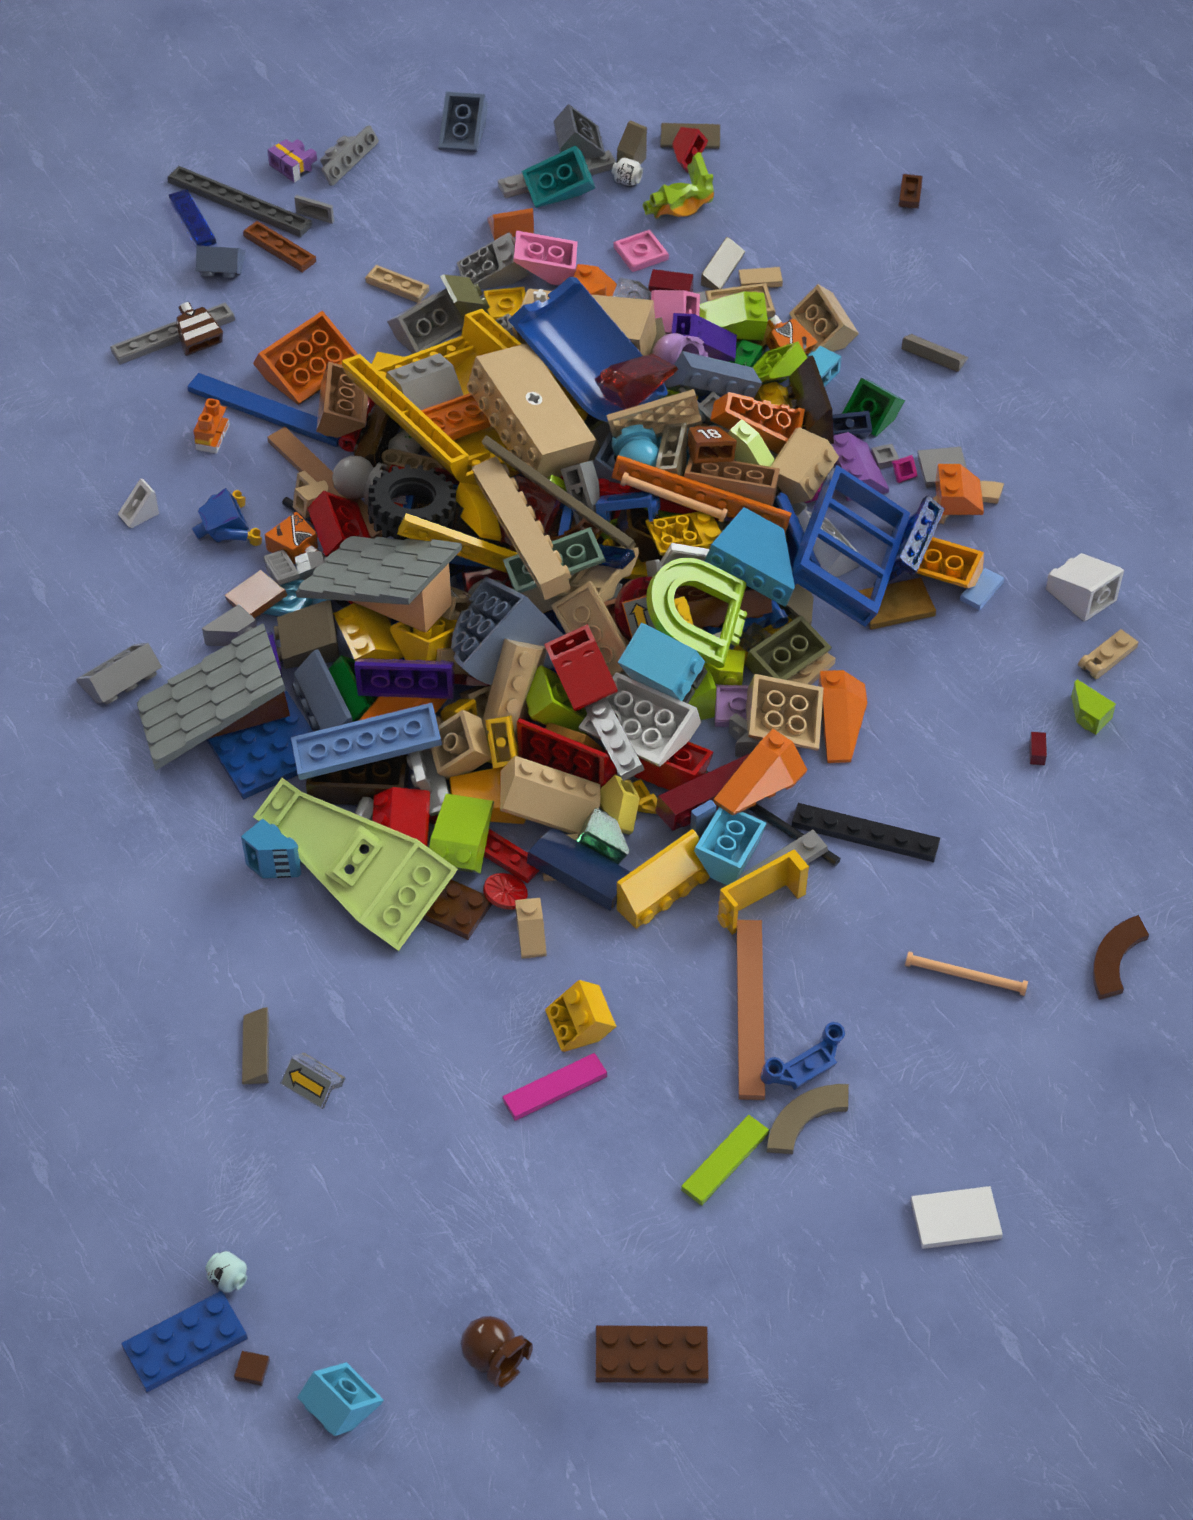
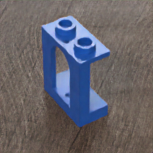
[595,491,661,523]

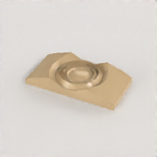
[557,545,639,602]

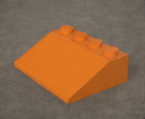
[253,310,358,405]

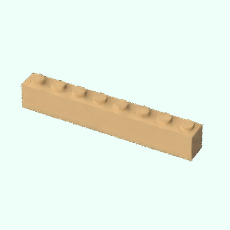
[472,456,571,600]

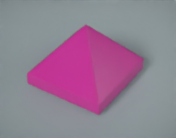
[892,455,918,483]

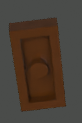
[899,174,923,209]

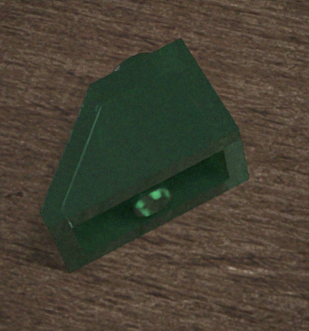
[576,808,630,865]

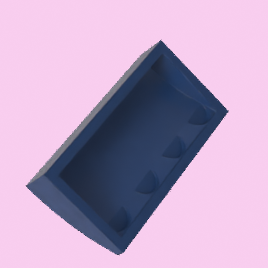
[527,828,630,911]

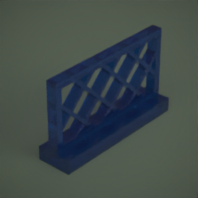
[874,495,945,585]

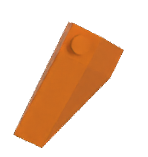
[818,670,867,763]
[713,729,807,816]

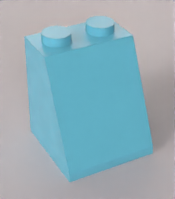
[618,623,705,701]

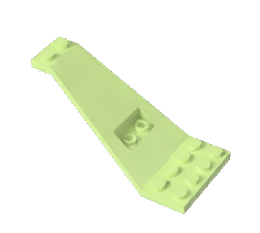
[253,778,458,951]

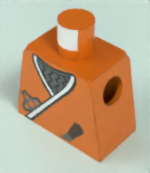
[766,315,818,355]
[264,512,319,564]

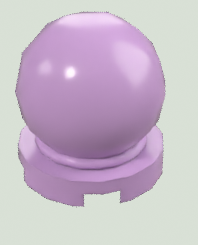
[653,333,708,375]

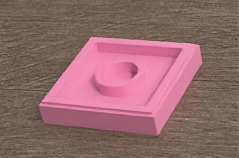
[614,230,669,272]

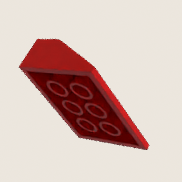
[517,718,617,789]

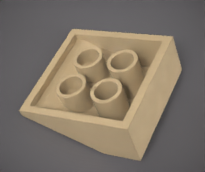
[746,674,823,751]

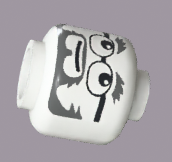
[612,157,643,187]

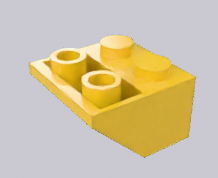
[545,980,617,1052]

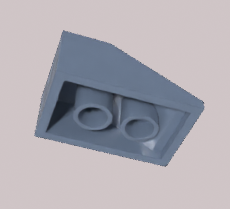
[438,92,488,151]

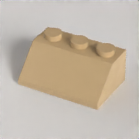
[789,284,859,352]
[770,427,839,505]

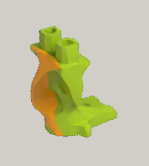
[642,152,714,219]

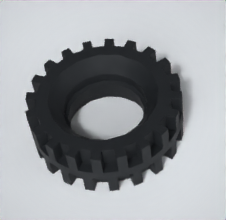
[368,464,456,540]

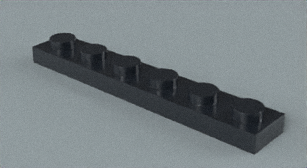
[792,803,940,862]

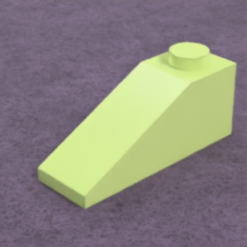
[728,419,775,467]

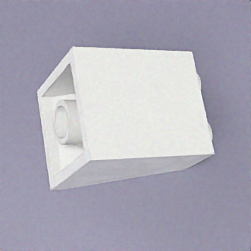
[1046,553,1124,622]

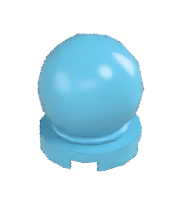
[612,424,659,467]

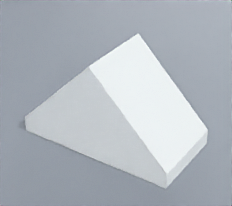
[118,478,159,528]

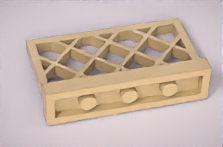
[607,389,702,438]

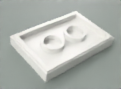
[910,1186,1003,1249]

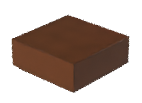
[234,1351,270,1386]

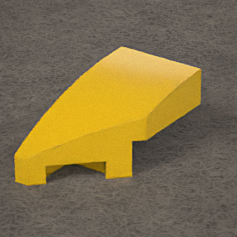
[632,779,658,814]

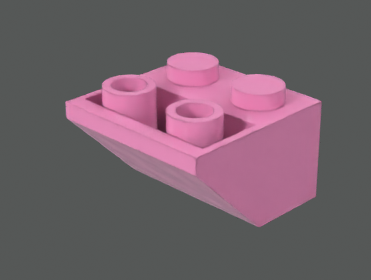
[651,290,700,335]

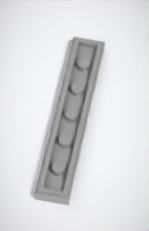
[110,303,235,364]

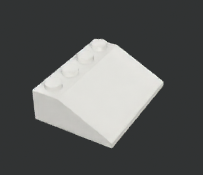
[578,672,701,767]

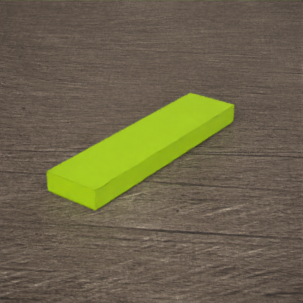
[681,1114,769,1206]

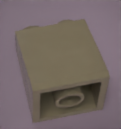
[274,600,340,669]

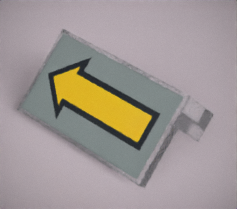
[280,1053,346,1109]

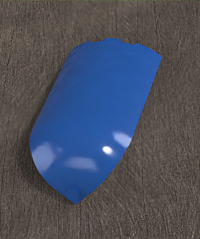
[508,276,668,422]

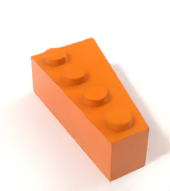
[710,392,805,454]

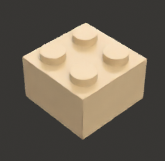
[431,710,491,779]

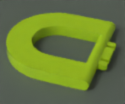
[646,558,747,668]

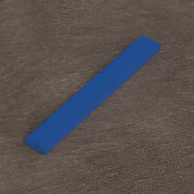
[187,373,340,447]

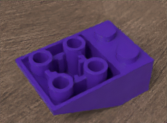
[672,313,737,362]

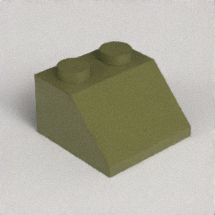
[440,274,490,320]

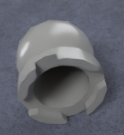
[332,456,388,506]

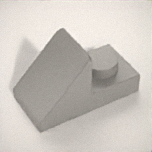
[729,713,761,757]

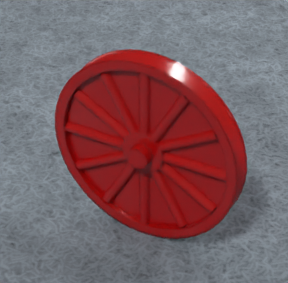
[483,873,528,910]

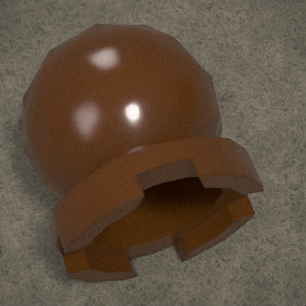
[460,1316,533,1388]

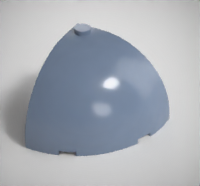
[451,577,563,685]

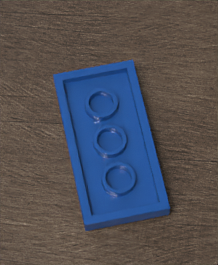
[121,1291,248,1392]

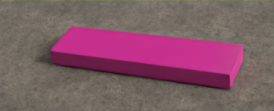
[503,1053,607,1121]

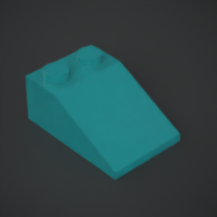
[521,145,596,208]

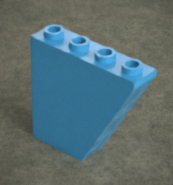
[705,507,795,607]

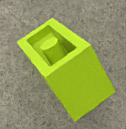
[1071,679,1116,735]

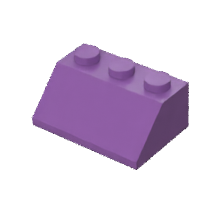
[832,432,889,501]

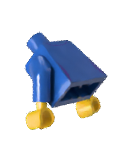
[192,488,262,546]

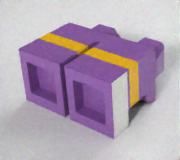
[268,139,317,183]

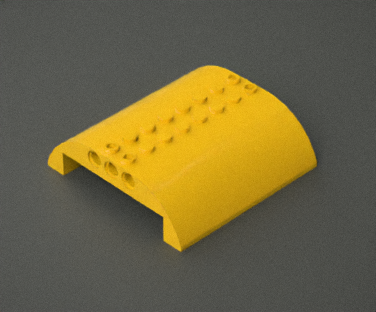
[341,309,588,485]

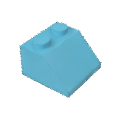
[297,1362,384,1436]

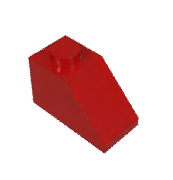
[672,127,708,174]

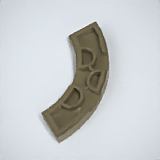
[767,1084,849,1154]

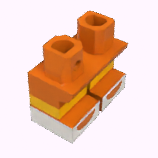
[194,398,230,454]

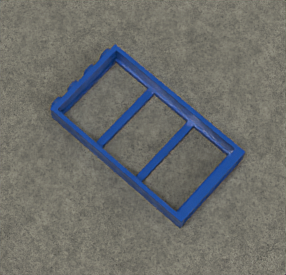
[791,465,910,627]

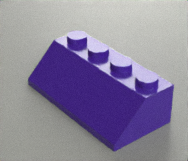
[355,658,455,699]

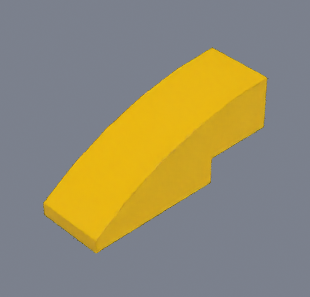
[456,482,502,541]

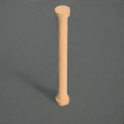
[620,472,728,523]
[905,952,1028,996]

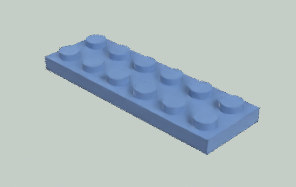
[291,703,442,780]

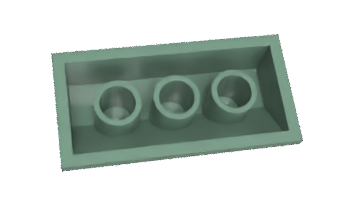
[503,527,606,593]

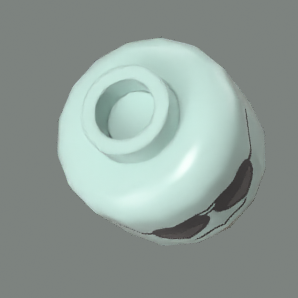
[205,1251,247,1293]

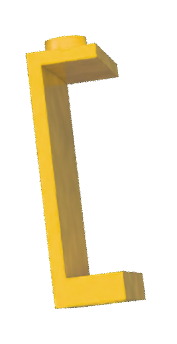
[717,849,809,935]

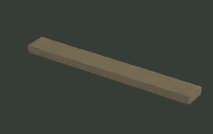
[481,435,636,551]

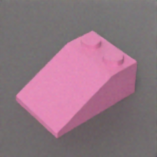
[513,231,577,286]

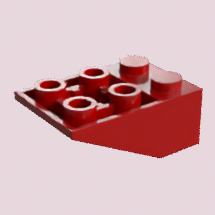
[544,624,618,711]

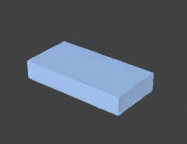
[960,568,1004,611]

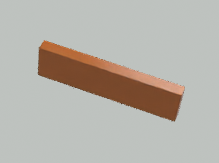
[243,221,317,272]

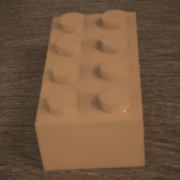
[684,457,780,506]

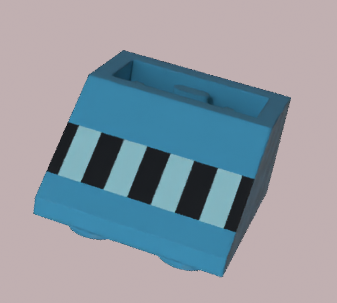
[241,819,301,879]

